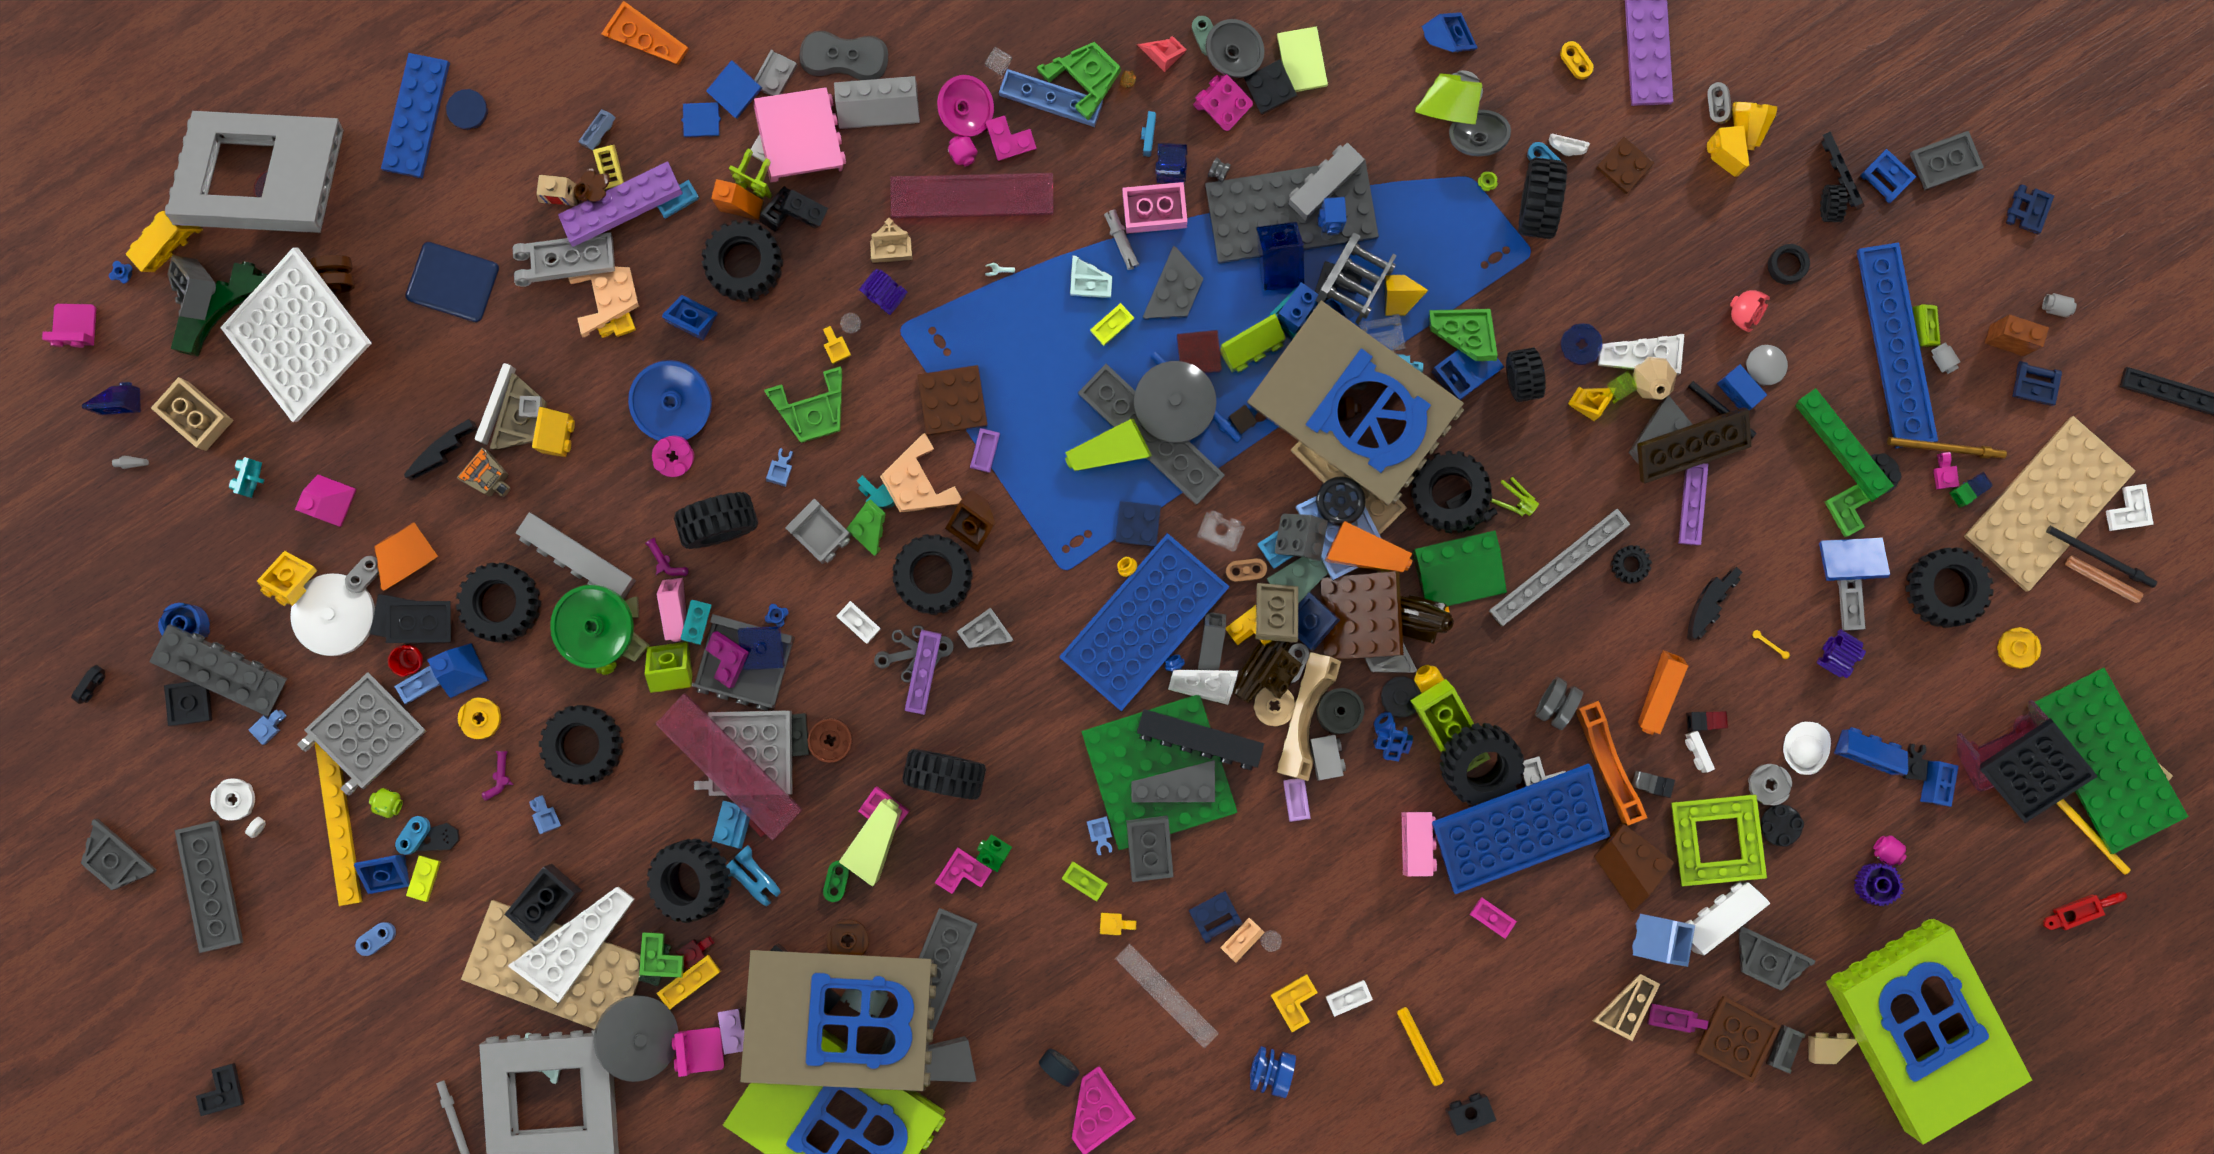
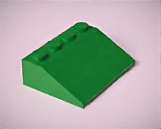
[1412,530,1507,607]

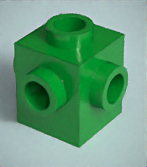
[976,834,1012,872]

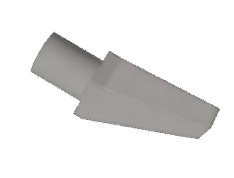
[112,456,149,469]

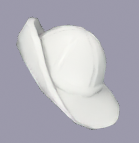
[1783,722,1831,775]

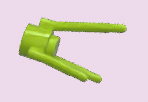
[1491,477,1539,516]

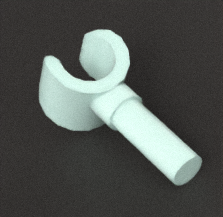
[985,263,1015,276]

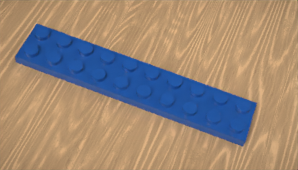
[1857,242,1938,449]

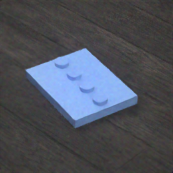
[1296,485,1381,580]

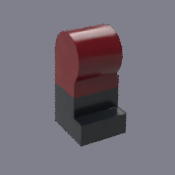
[1686,711,1728,731]

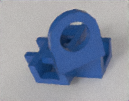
[1373,712,1413,762]

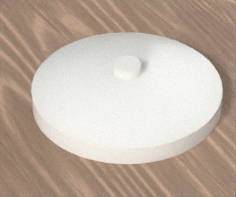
[291,573,375,656]

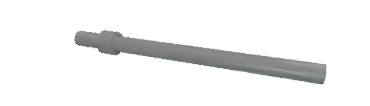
[436,1080,470,1154]

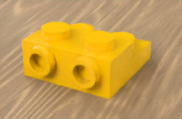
[257,551,317,606]

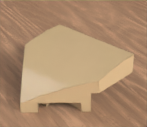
[870,218,913,263]

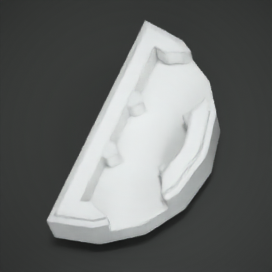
[1549,134,1590,156]

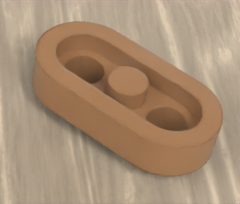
[1226,559,1267,582]

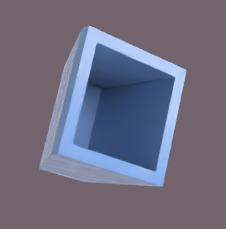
[1632,914,1695,967]

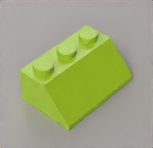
[1220,313,1286,373]

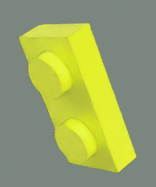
[1090,303,1134,346]
[406,856,441,902]

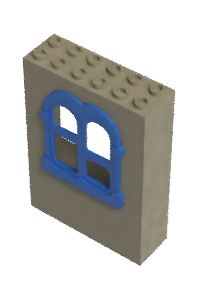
[740,950,937,1091]

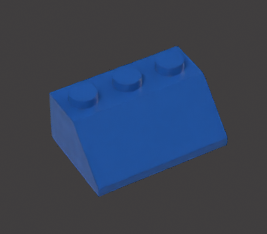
[1834,727,1908,775]

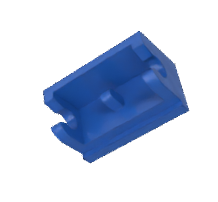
[1717,364,1767,410]
[1920,761,1959,807]

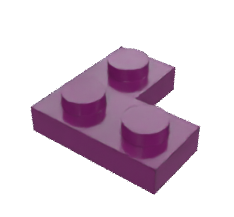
[705,631,749,689]

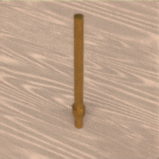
[1887,437,2007,459]

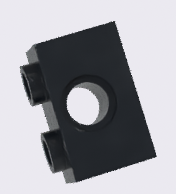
[1445,1092,1496,1136]

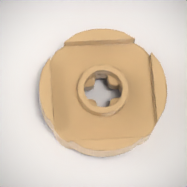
[1253,688,1295,727]

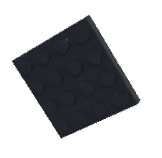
[1978,718,2098,823]

